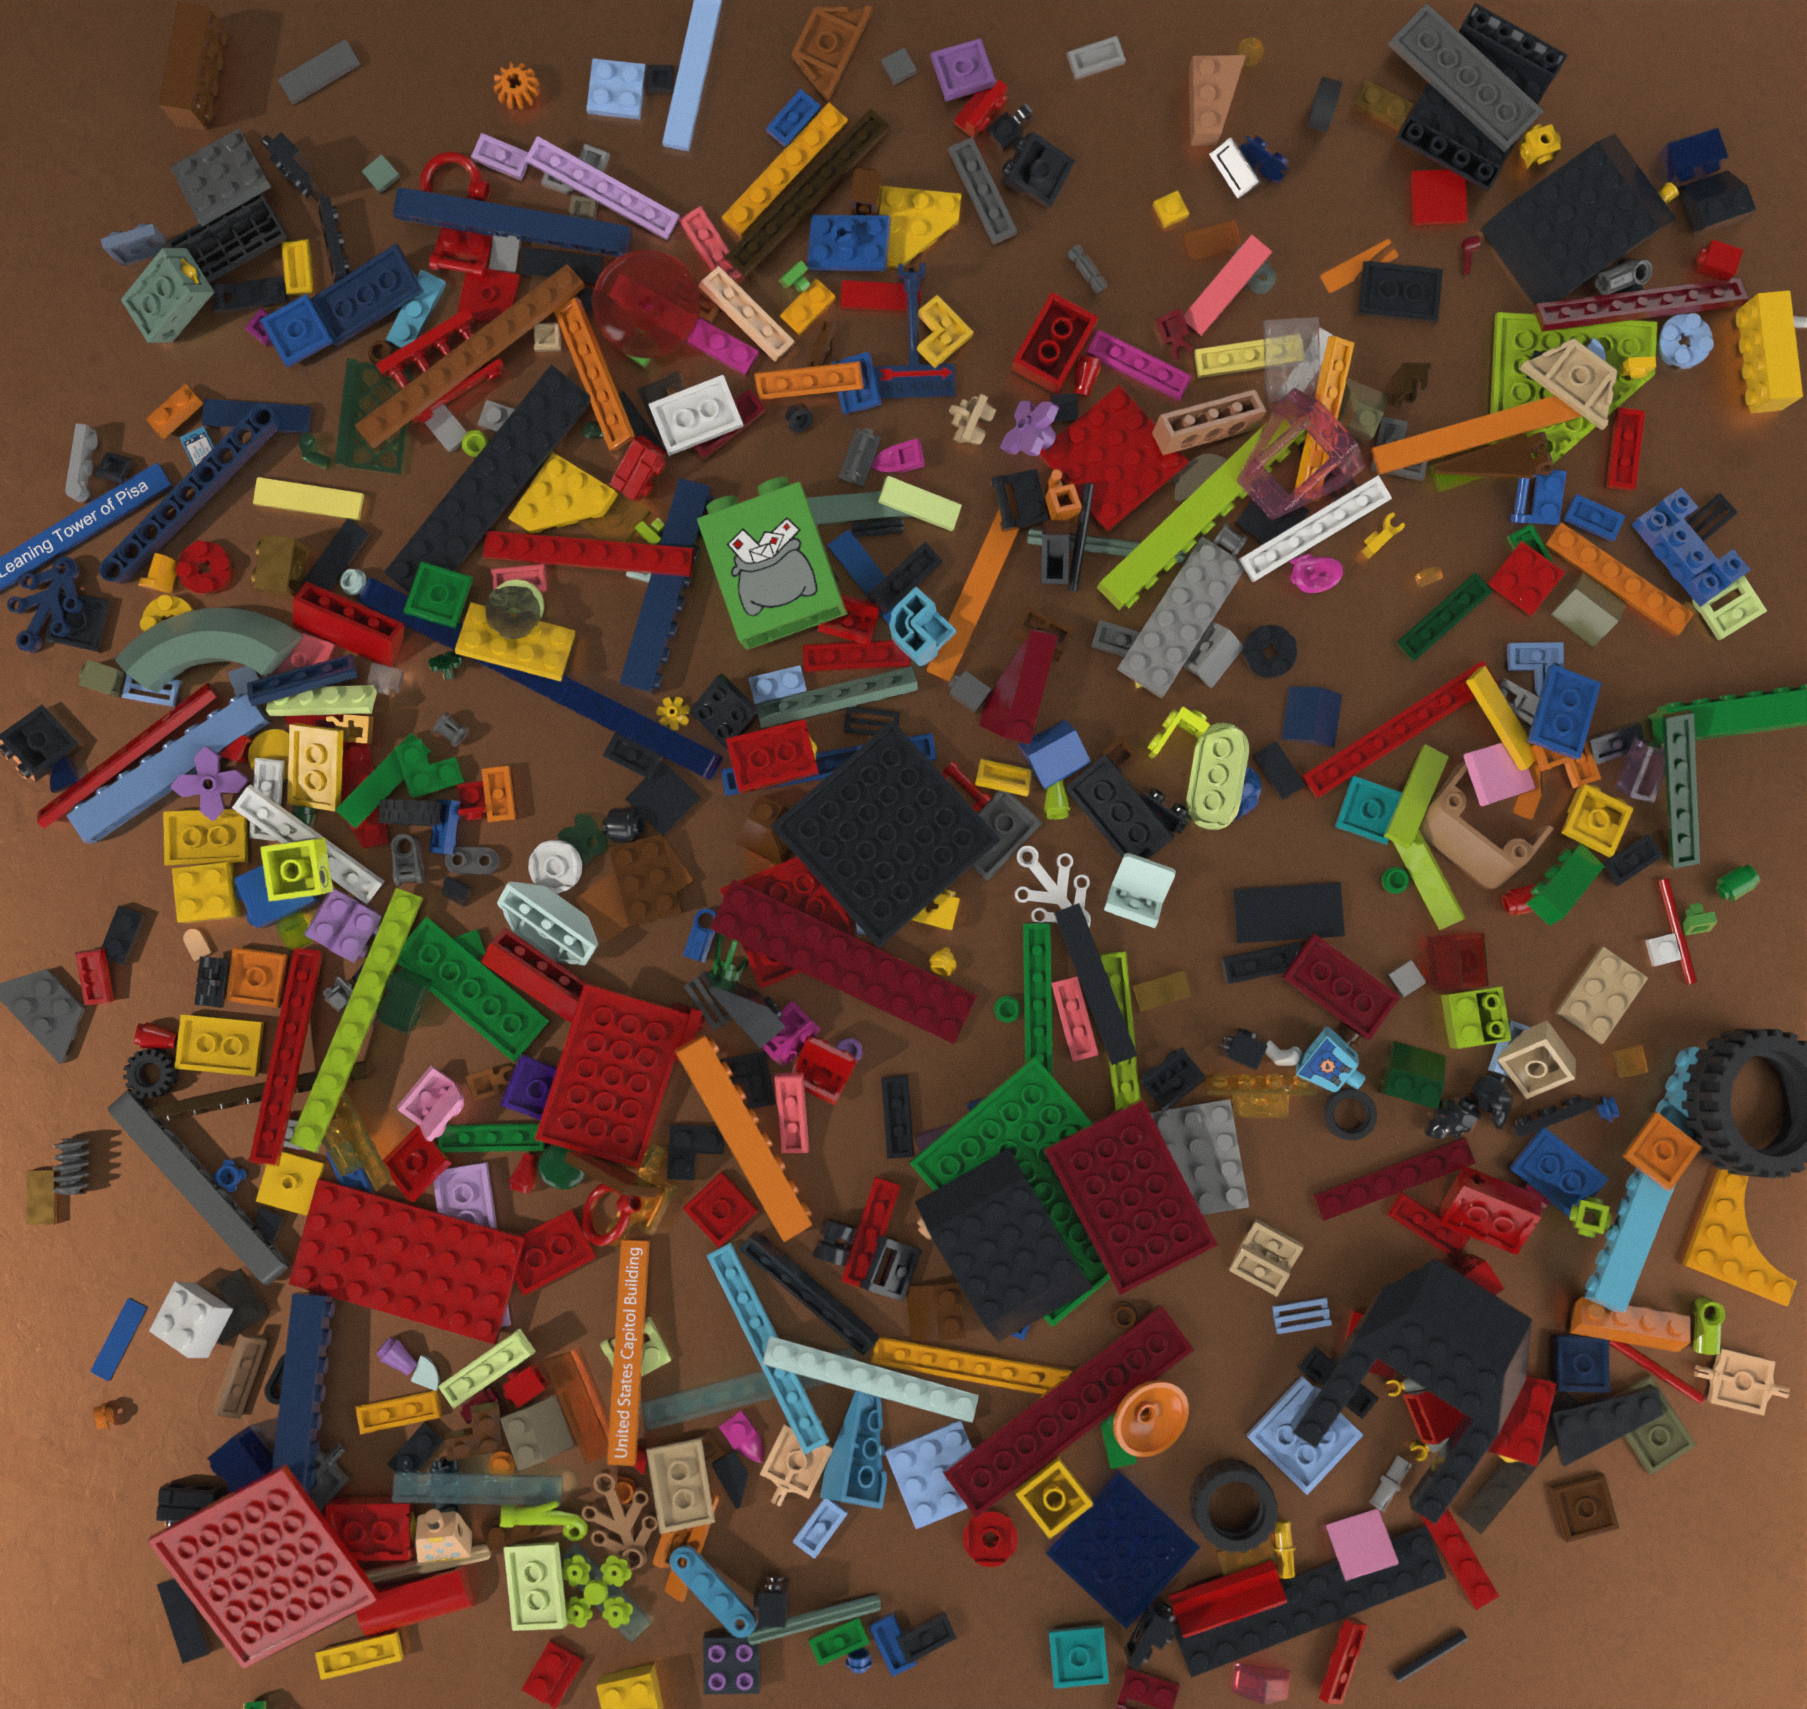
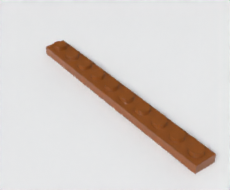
[355,264,585,449]

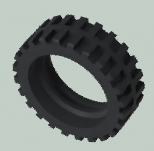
[1682,1029,1807,1178]

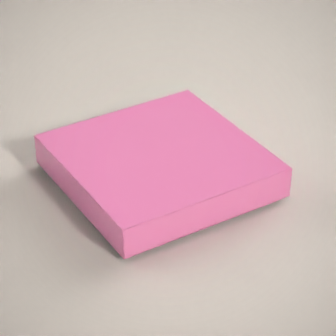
[1326,1509,1399,1581]

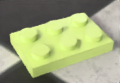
[504,1542,567,1631]

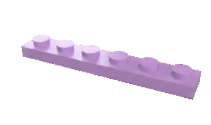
[525,136,680,240]

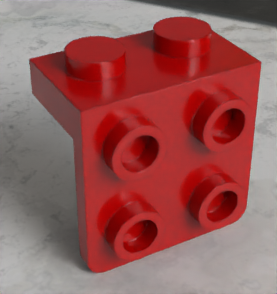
[791,1036,857,1106]

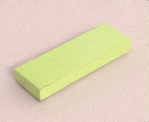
[878,476,962,531]

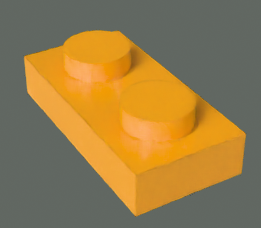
[780,278,836,337]

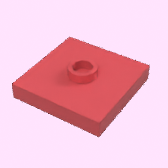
[274,632,336,675]

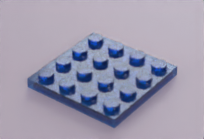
[1045,1469,1201,1629]

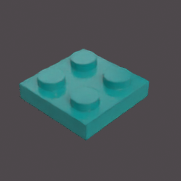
[1334,776,1402,845]
[1048,1624,1109,1689]

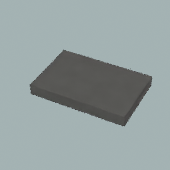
[972,790,1043,881]

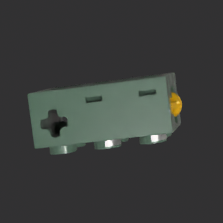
[121,248,214,343]

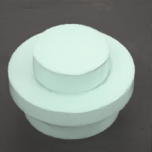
[340,569,366,596]

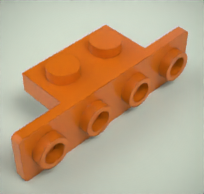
[652,1491,719,1602]

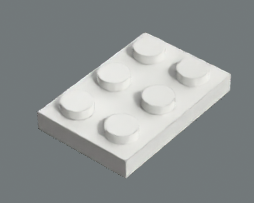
[648,375,743,456]

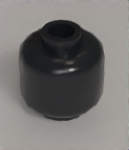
[602,807,644,843]

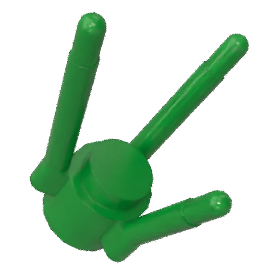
[711,932,749,982]

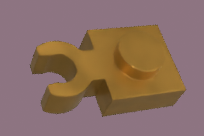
[326,714,374,744]

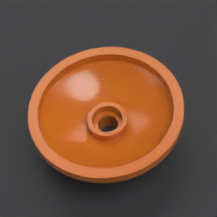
[1113,1380,1189,1457]

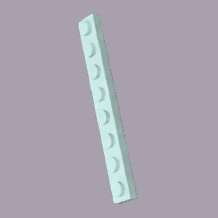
[762,1336,979,1423]

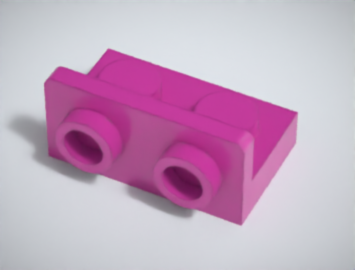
[762,1000,821,1067]

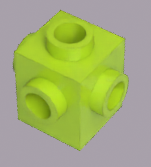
[1569,1196,1612,1238]

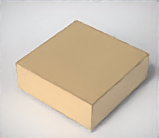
[534,323,562,352]

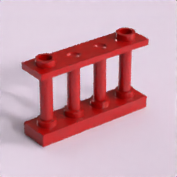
[376,308,504,424]

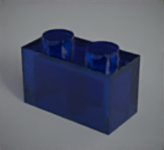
[1659,128,1729,183]

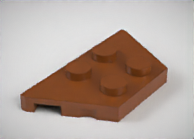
[791,6,872,101]

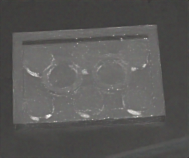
[1263,317,1320,403]

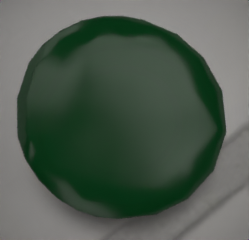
[538,1144,586,1190]

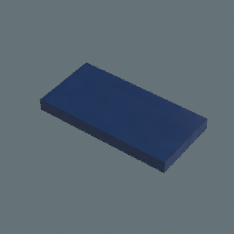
[310,244,424,347]

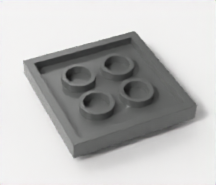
[170,128,271,226]

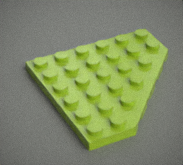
[1489,312,1657,467]

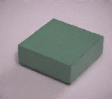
[362,154,400,194]

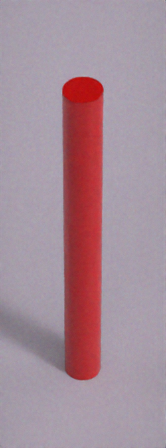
[1658,878,1697,985]
[1609,1340,1705,1404]

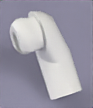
[1264,1039,1302,1066]

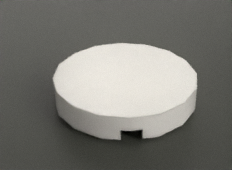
[528,839,582,894]

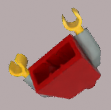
[1385,1378,1465,1461]

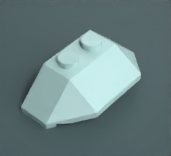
[497,881,598,965]

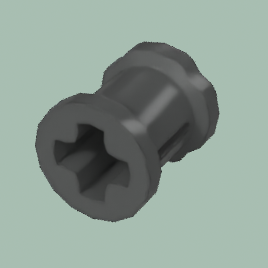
[1213,522,1249,557]
[433,712,469,747]

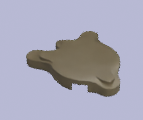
[1170,453,1229,502]

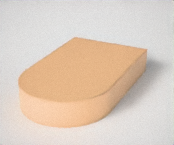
[183,929,212,962]

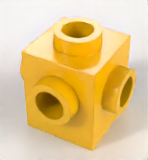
[1518,124,1562,169]

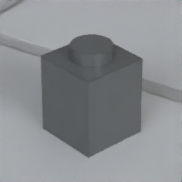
[948,670,991,714]

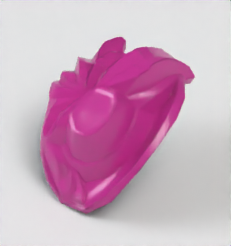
[1289,553,1343,593]

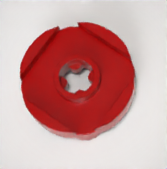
[176,540,233,595]
[963,1509,1018,1567]

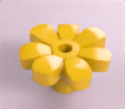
[656,697,690,731]

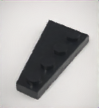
[1550,1386,1664,1467]

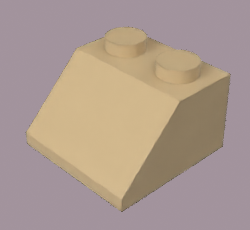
[1497,1020,1576,1099]

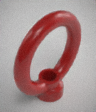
[420,152,490,202]
[582,1183,642,1246]

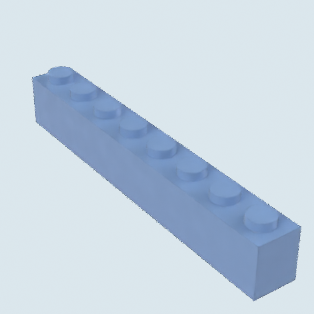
[66,693,272,844]

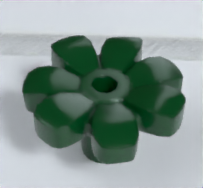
[428,651,463,680]

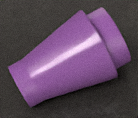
[376,1337,418,1376]

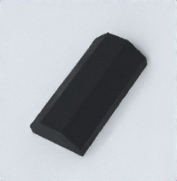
[167,193,288,283]

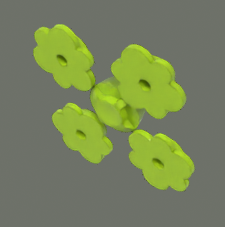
[562,1554,633,1628]

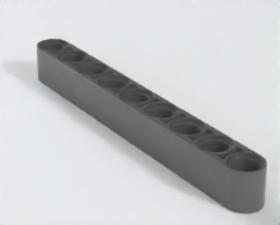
[108,1089,290,1286]

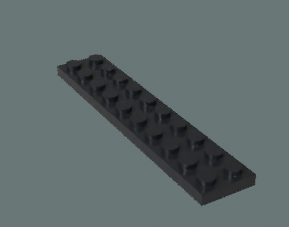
[384,364,591,593]
[1174,1523,1447,1678]

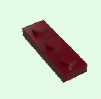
[693,388,766,460]

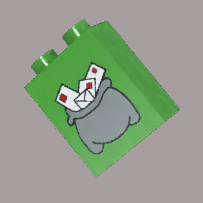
[697,477,847,650]

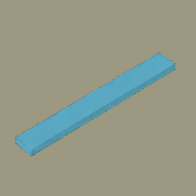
[706,1243,830,1455]

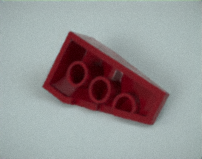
[979,629,1058,744]

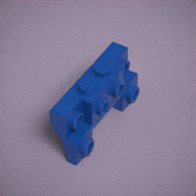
[1632,487,1751,607]

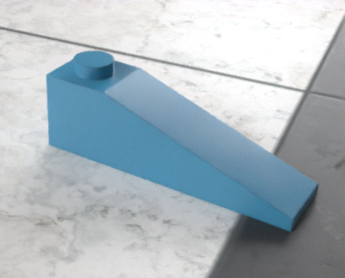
[820,1391,887,1509]

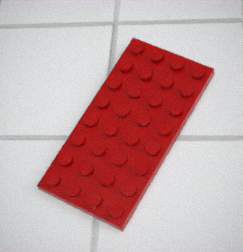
[289,1178,526,1345]

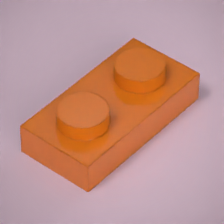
[146,384,204,439]
[482,765,516,823]

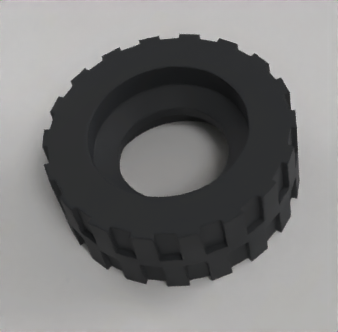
[379,799,441,826]

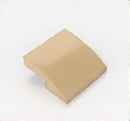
[1229,1218,1304,1296]

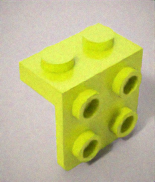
[1147,707,1210,759]

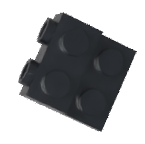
[1001,131,1075,209]
[0,704,79,782]
[1123,1599,1176,1670]

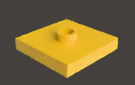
[256,1151,325,1216]

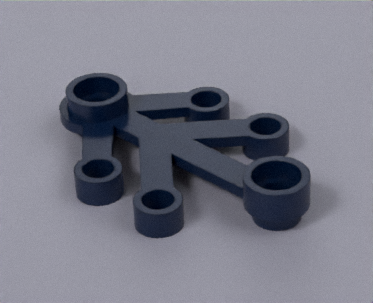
[7,556,82,653]

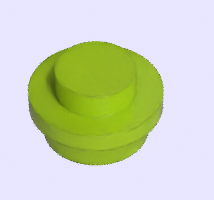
[462,430,489,457]

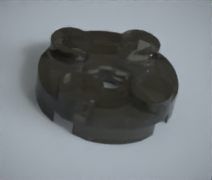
[485,586,540,639]

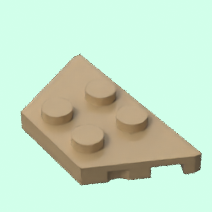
[1519,339,1617,430]

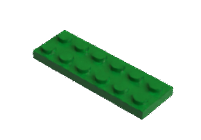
[397,917,551,1063]

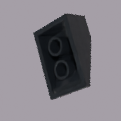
[700,971,785,1048]

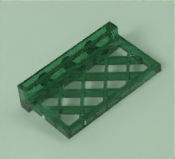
[335,358,413,476]

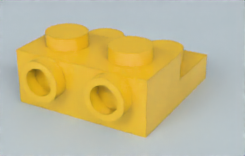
[1561,784,1634,857]

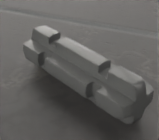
[1068,245,1108,294]

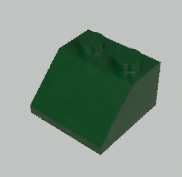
[1378,1041,1446,1109]

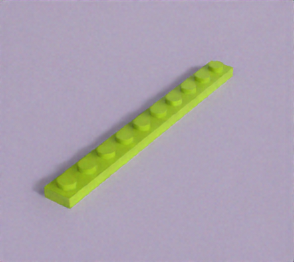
[290,888,423,1153]

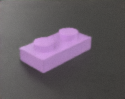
[471,133,529,181]

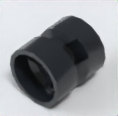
[813,1218,858,1266]

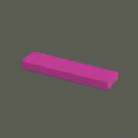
[1085,329,1192,402]

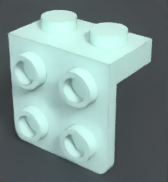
[1104,853,1176,928]

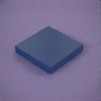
[260,294,334,368]

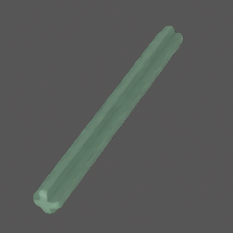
[1027,528,1186,564]

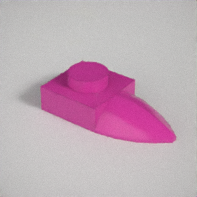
[871,438,925,473]
[719,1409,764,1463]

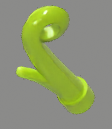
[500,1500,588,1541]

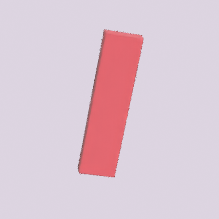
[1184,235,1272,337]

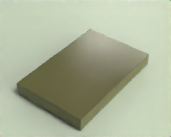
[1618,1374,1697,1475]

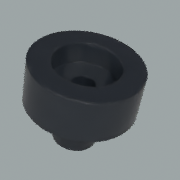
[785,404,813,433]

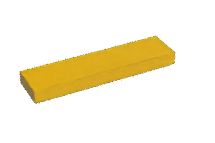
[1466,666,1536,771]

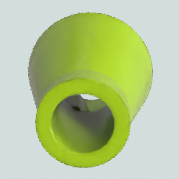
[1044,780,1071,820]

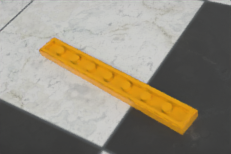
[870,1336,1073,1394]

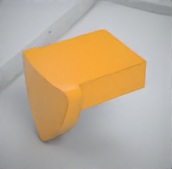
[138,553,178,593]

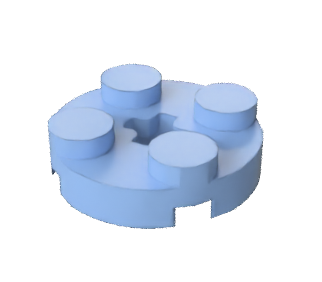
[1656,313,1714,369]

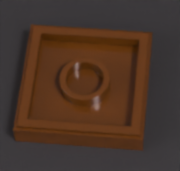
[1550,1473,1620,1543]

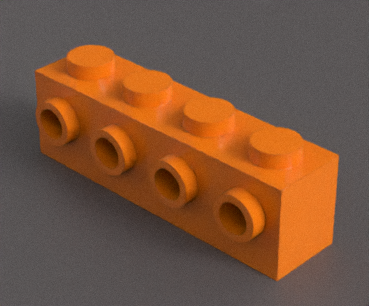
[1570,1296,1690,1352]

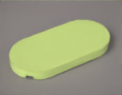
[1186,722,1249,830]

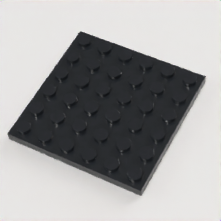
[770,720,1001,948]

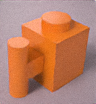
[1044,470,1082,523]

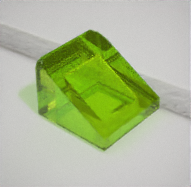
[277,912,313,952]

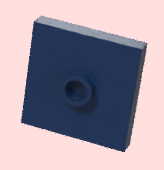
[1552,1335,1610,1393]

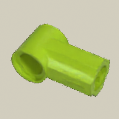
[1692,1297,1726,1355]

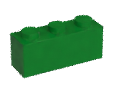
[1526,844,1604,926]

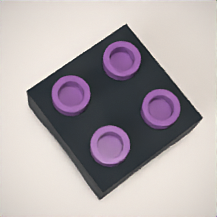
[703,1632,760,1695]

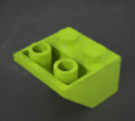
[1441,986,1511,1049]

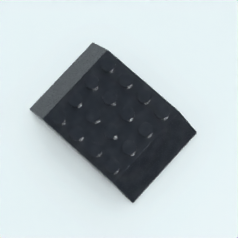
[1480,133,1677,306]
[915,1147,1093,1342]

